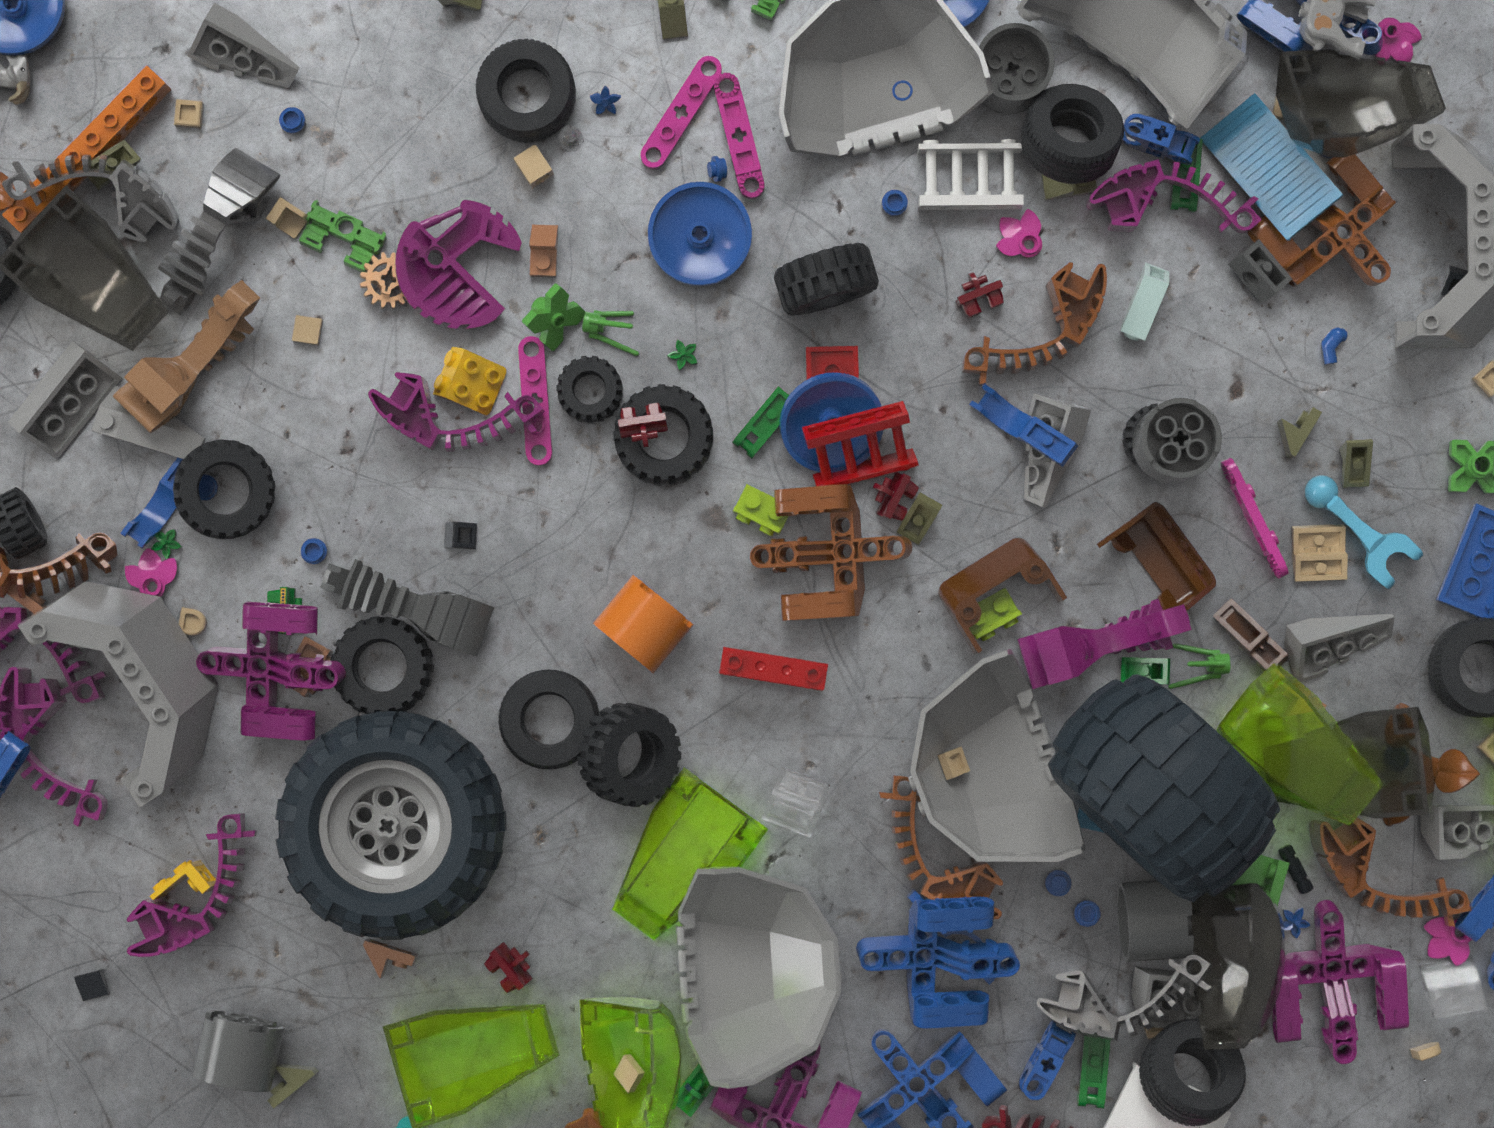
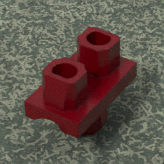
[955,272,1004,318]
[618,403,668,448]
[872,472,919,521]
[484,942,533,993]

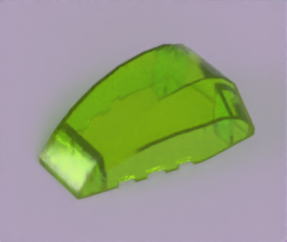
[1216,663,1384,826]
[612,767,768,940]
[580,996,682,1128]
[382,1004,560,1128]

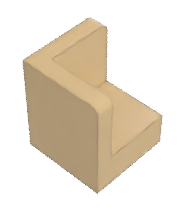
[514,145,554,189]
[266,197,308,239]

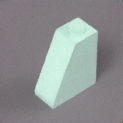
[1121,262,1170,341]

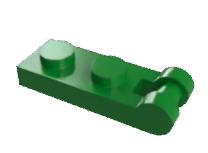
[1170,139,1203,212]
[732,386,789,459]
[1077,1035,1111,1109]

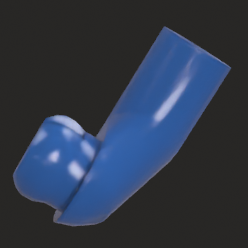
[1321,327,1348,365]

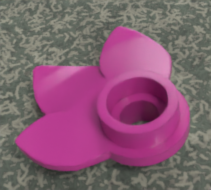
[1375,17,1422,65]
[996,209,1042,258]
[125,548,177,597]
[1424,917,1471,966]

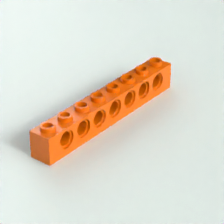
[2,65,171,238]

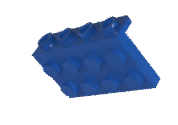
[1436,504,1494,618]

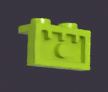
[733,484,789,537]
[969,587,1022,642]

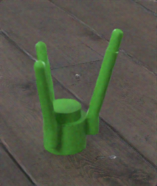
[582,310,639,356]
[1168,643,1231,689]

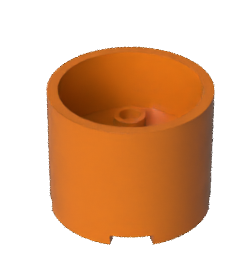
[593,575,694,674]

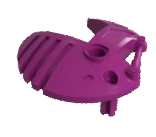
[395,200,522,330]

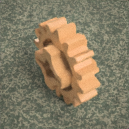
[360,252,405,309]

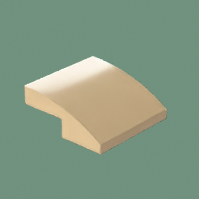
[1292,524,1348,581]

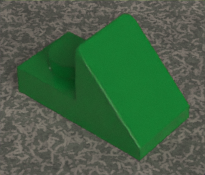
[1121,657,1171,685]

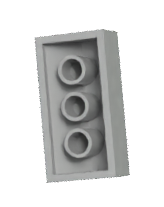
[8,341,122,459]

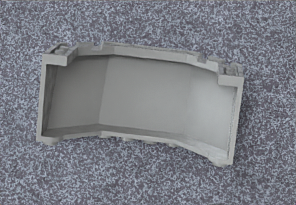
[1016,0,1247,129]
[1391,124,1494,348]
[17,581,218,808]

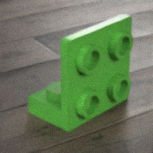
[1220,855,1289,914]

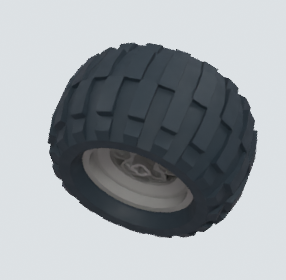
[1048,674,1280,902]
[275,711,507,940]

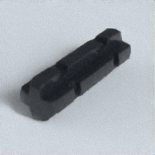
[1278,844,1314,894]

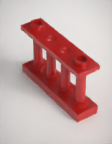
[802,401,919,486]
[719,647,828,691]

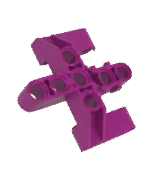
[196,601,346,741]
[1268,900,1409,1064]
[709,1044,862,1128]

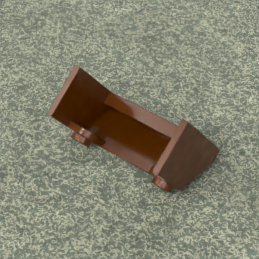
[1097,502,1216,610]
[938,538,1067,654]

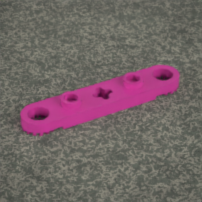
[640,56,722,169]
[714,73,765,199]
[518,336,552,466]
[1220,458,1289,579]

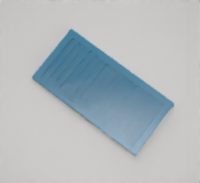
[1200,93,1344,241]

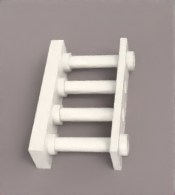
[917,139,1024,210]

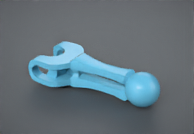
[1305,475,1423,589]

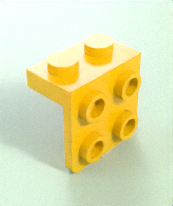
[433,347,506,415]

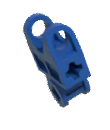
[1123,114,1200,165]
[1019,1020,1076,1100]

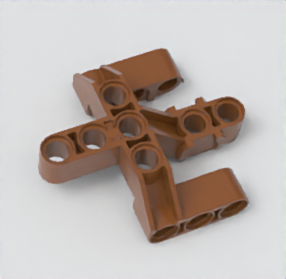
[1247,147,1396,287]
[750,484,913,621]

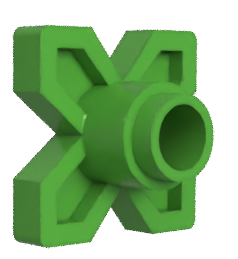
[522,283,585,351]
[1448,439,1494,494]

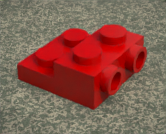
[806,346,859,380]

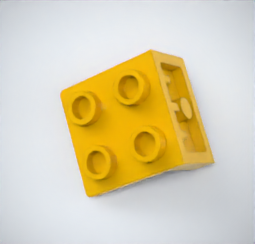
[149,860,216,900]

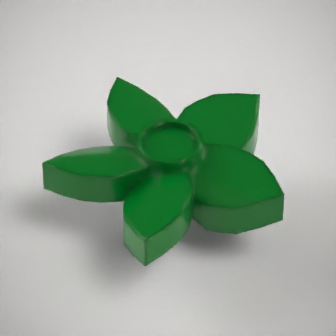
[667,339,697,371]
[151,529,182,559]

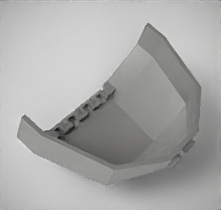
[779,0,994,158]
[909,648,1086,862]
[676,867,842,1089]

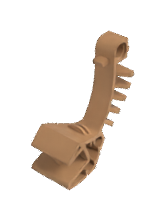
[113,280,260,433]

